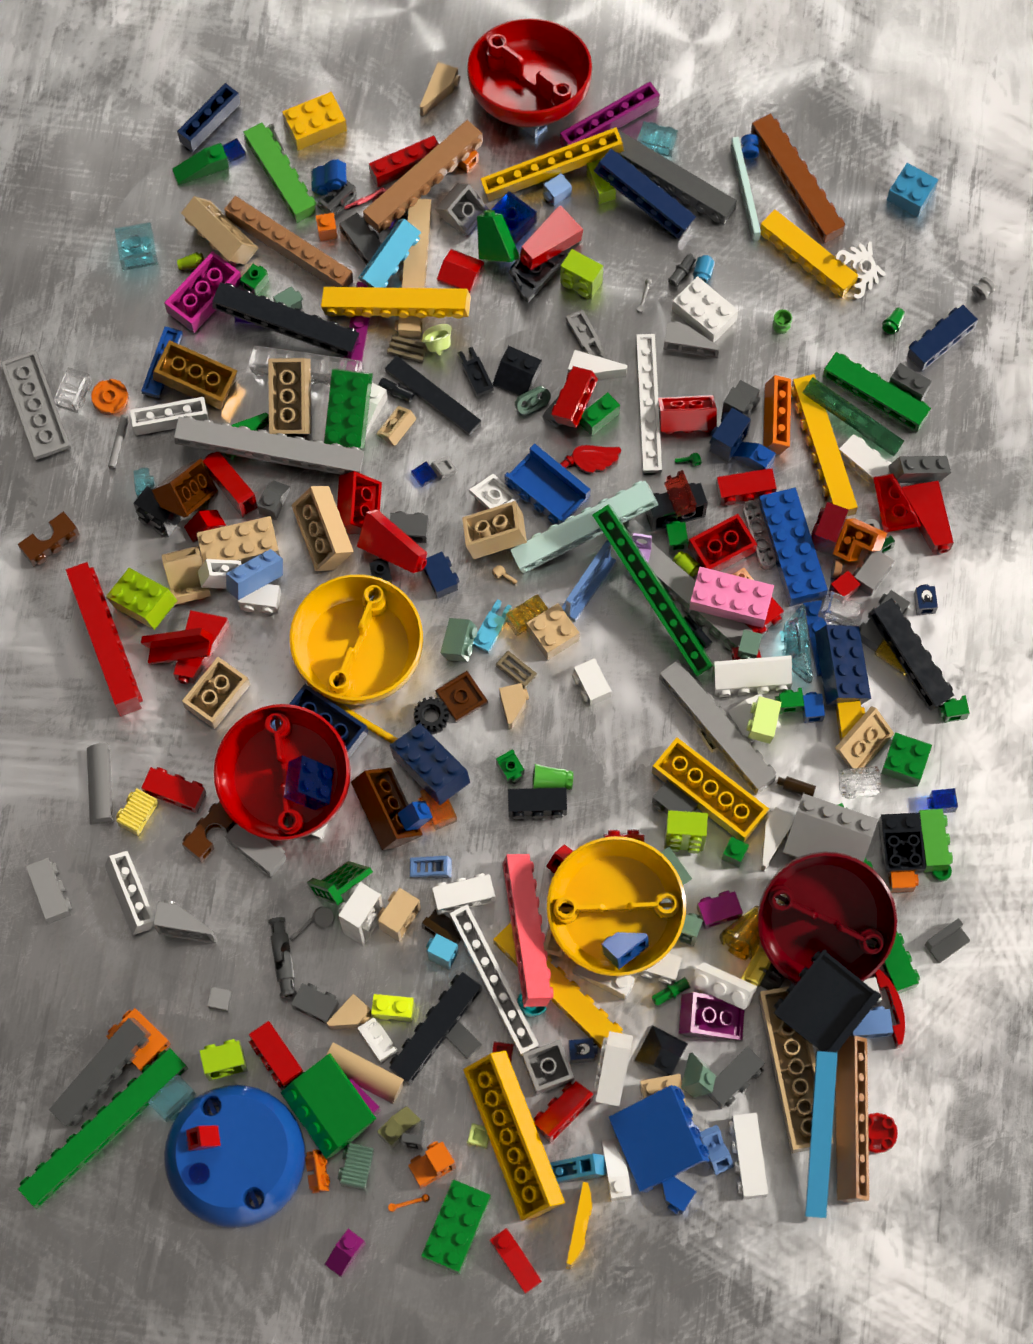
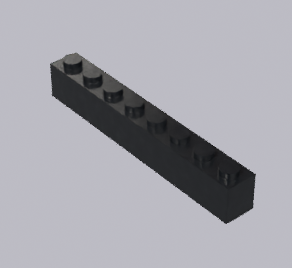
[212,282,359,359]

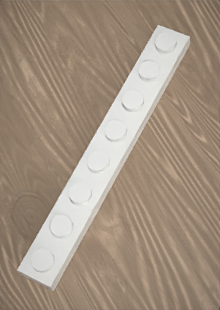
[636,334,662,473]

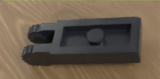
[458,347,494,397]

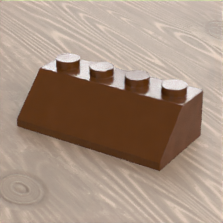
[152,458,218,518]
[351,767,423,850]

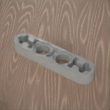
[743,500,776,570]

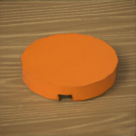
[91,379,129,415]

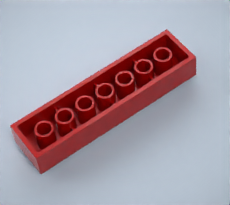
[65,562,143,717]

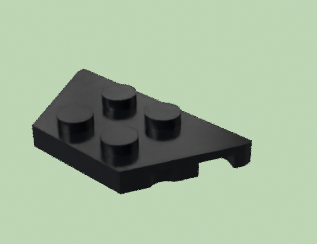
[509,252,569,303]

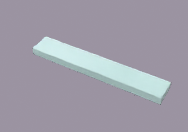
[730,137,761,241]

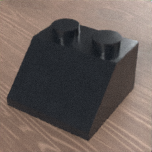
[493,345,542,397]

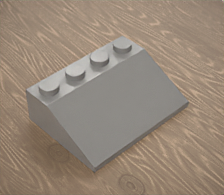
[783,793,878,862]

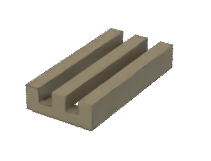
[387,335,427,363]
[496,651,537,689]

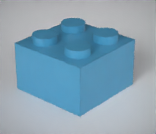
[887,163,939,217]

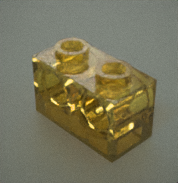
[506,594,548,636]

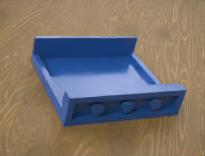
[609,1085,710,1192]

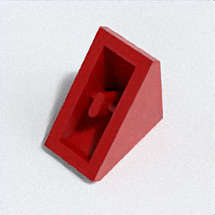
[184,510,226,543]

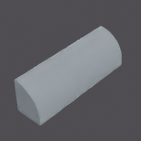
[87,743,113,824]

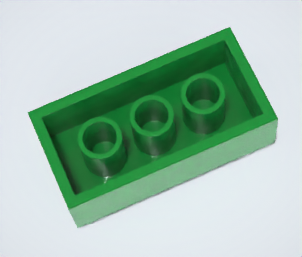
[324,368,373,449]
[421,1179,491,1275]

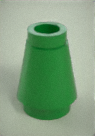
[882,308,905,335]

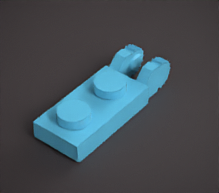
[473,599,512,653]

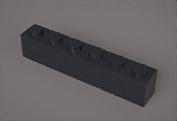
[868,598,954,710]
[389,972,483,1085]

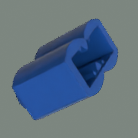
[311,159,347,196]

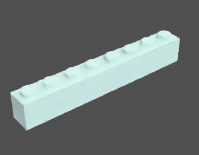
[510,481,658,573]

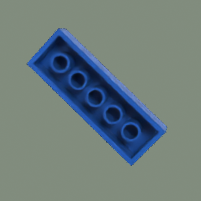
[758,487,828,607]

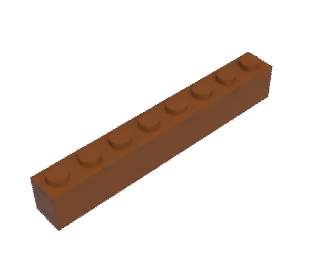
[751,113,845,244]

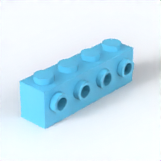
[358,219,421,288]

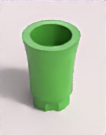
[532,764,573,790]

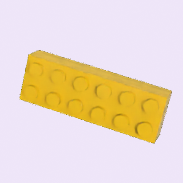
[652,737,769,842]

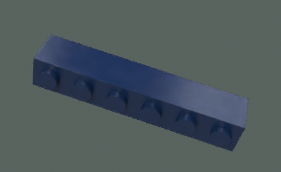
[594,149,696,239]

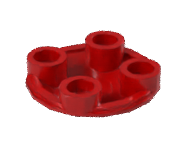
[868,1113,898,1153]

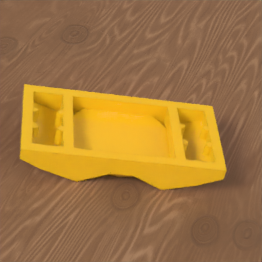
[566,1182,592,1269]

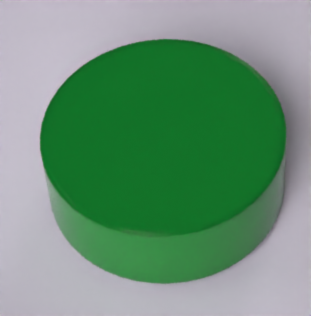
[931,866,952,882]

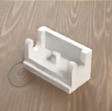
[358,1018,399,1064]

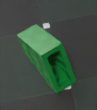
[477,210,519,262]

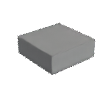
[430,456,457,480]
[208,987,232,1011]

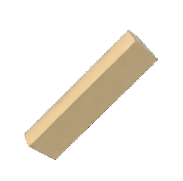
[327,1043,405,1104]

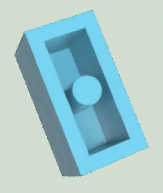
[426,933,459,970]

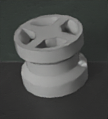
[972,277,995,300]

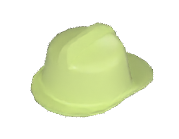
[422,324,452,356]

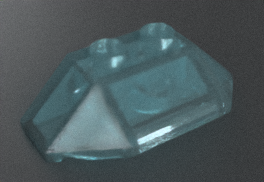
[780,605,813,683]

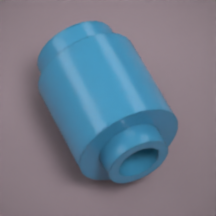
[693,255,715,283]

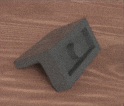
[925,918,970,963]
[401,1120,427,1150]

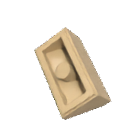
[376,406,416,446]

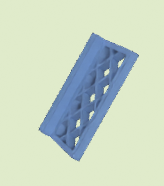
[562,540,616,622]

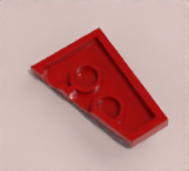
[873,473,922,532]

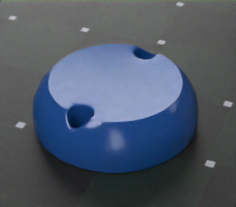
[164,1085,306,1228]

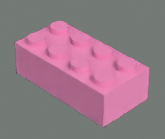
[689,567,774,628]

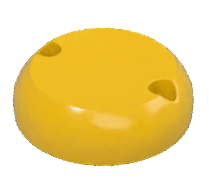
[290,574,423,705]
[547,837,686,977]

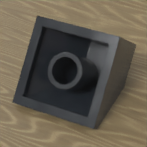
[634,1025,688,1076]

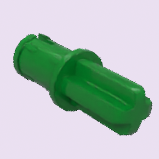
[652,977,691,1006]

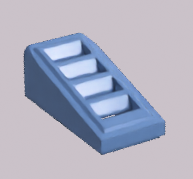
[410,856,452,878]

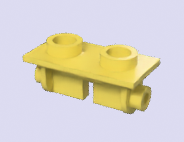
[741,946,771,986]

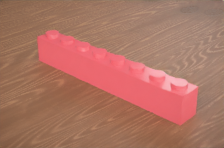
[502,854,553,1007]

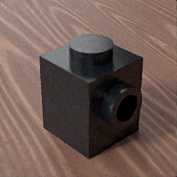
[369,558,392,584]

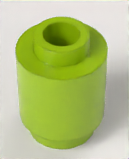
[672,551,700,578]

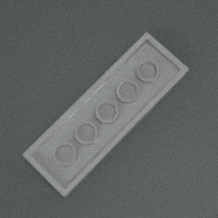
[1,350,71,460]

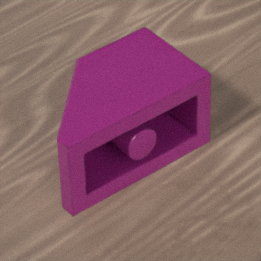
[324,1229,366,1277]

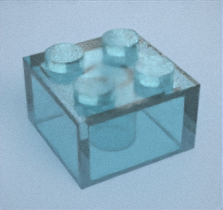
[114,222,159,271]

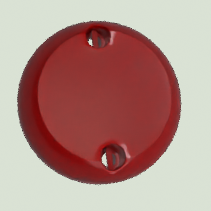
[467,18,592,127]
[214,704,351,841]

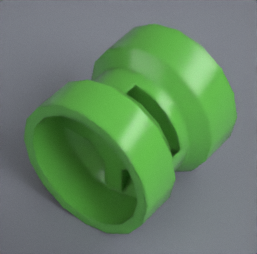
[772,309,792,334]

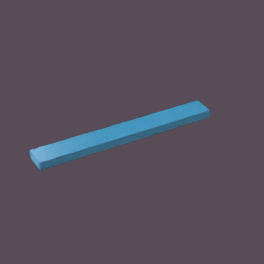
[805,1051,838,1218]

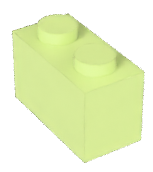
[746,696,781,744]

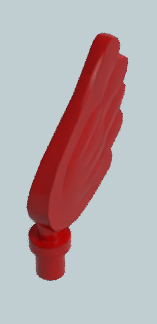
[560,445,621,474]

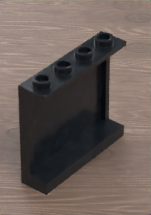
[773,949,882,1053]

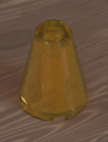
[719,906,760,960]

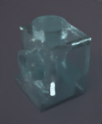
[133,468,155,498]

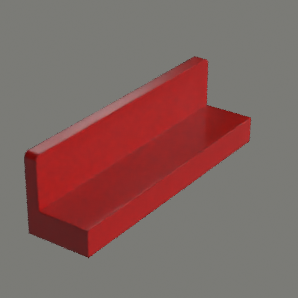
[141,628,213,664]

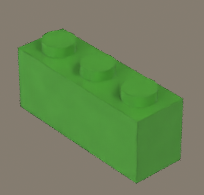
[918,809,953,872]

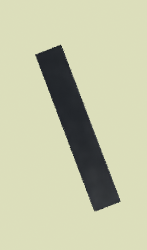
[385,355,481,436]

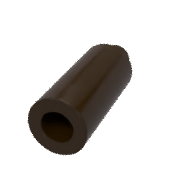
[776,776,816,796]

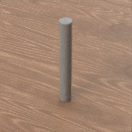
[108,415,128,469]

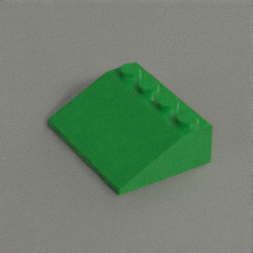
[281,1053,376,1159]

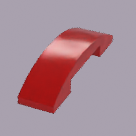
[873,969,905,1049]

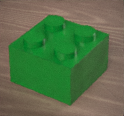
[881,732,932,786]

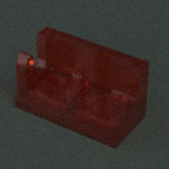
[664,470,696,517]

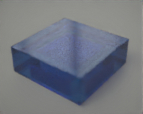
[222,138,246,163]
[411,461,437,487]

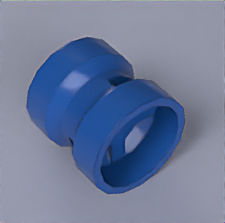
[741,134,759,159]

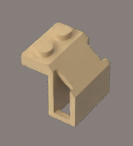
[162,546,211,605]

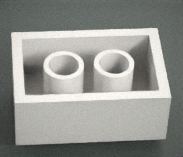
[672,276,739,343]
[593,1031,633,1106]

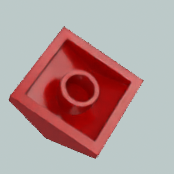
[437,249,484,293]

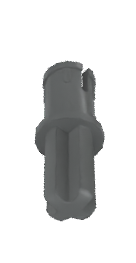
[668,254,696,287]

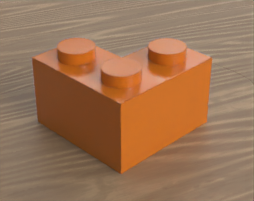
[833,518,887,562]
[408,1141,456,1189]

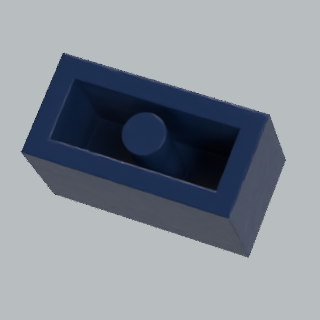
[423,552,460,599]

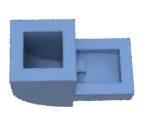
[700,1125,734,1175]

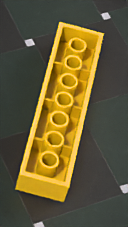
[463,1051,565,1221]

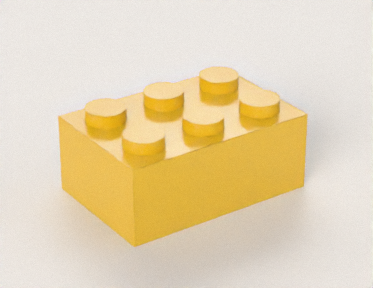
[282,91,347,151]

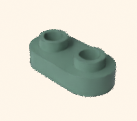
[515,386,551,414]

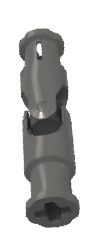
[268,917,297,998]

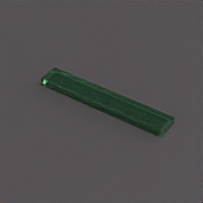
[802,377,904,456]

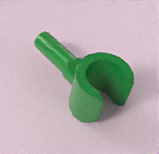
[675,453,702,466]

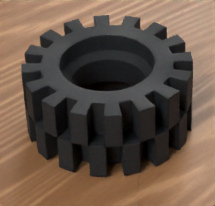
[414,697,449,734]

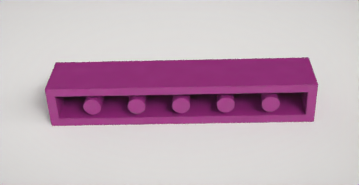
[560,82,660,147]

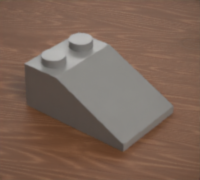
[153,900,217,943]

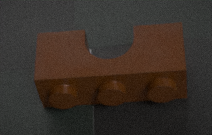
[18,511,80,567]
[182,801,236,863]

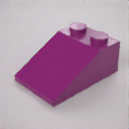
[679,992,745,1041]

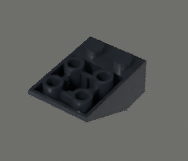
[878,813,926,872]

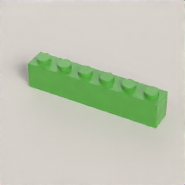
[243,122,317,223]

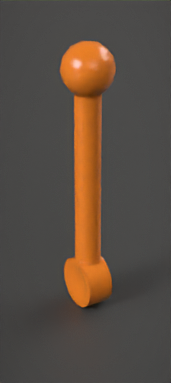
[388,1194,430,1212]

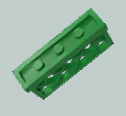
[307,861,373,906]

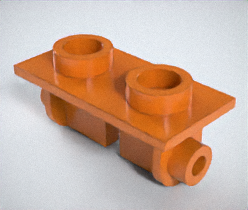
[305,1149,330,1193]

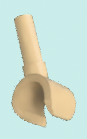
[492,565,518,585]

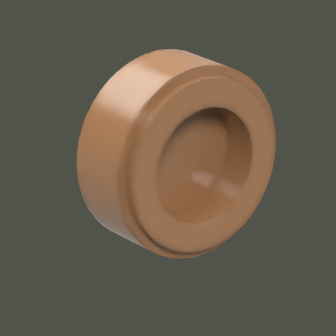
[831,559,843,579]

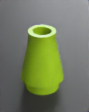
[177,252,205,270]

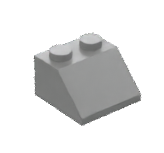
[435,183,489,236]

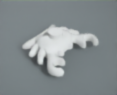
[835,242,886,299]

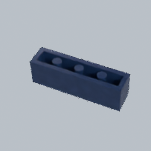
[177,83,241,152]
[907,305,978,371]

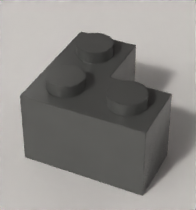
[721,380,761,418]

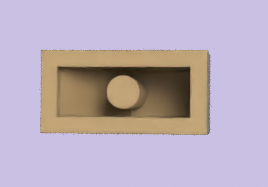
[499,683,529,729]
[326,994,372,1030]

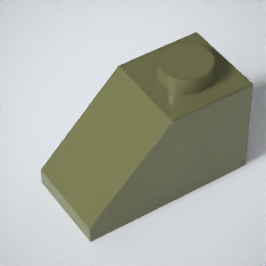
[377,1106,421,1149]

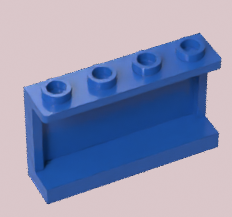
[505,443,591,525]

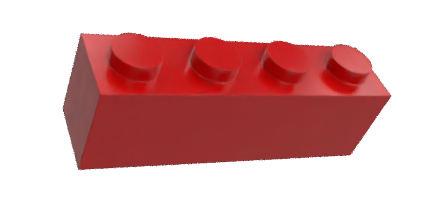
[369,135,439,188]

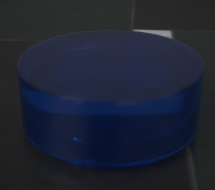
[189,1162,210,1184]

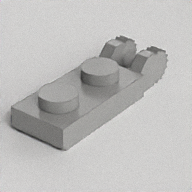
[566,310,605,355]

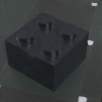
[133,486,182,537]

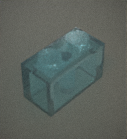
[638,121,678,157]
[148,1074,196,1122]

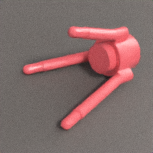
[344,187,386,210]

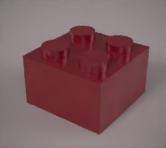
[811,502,849,556]

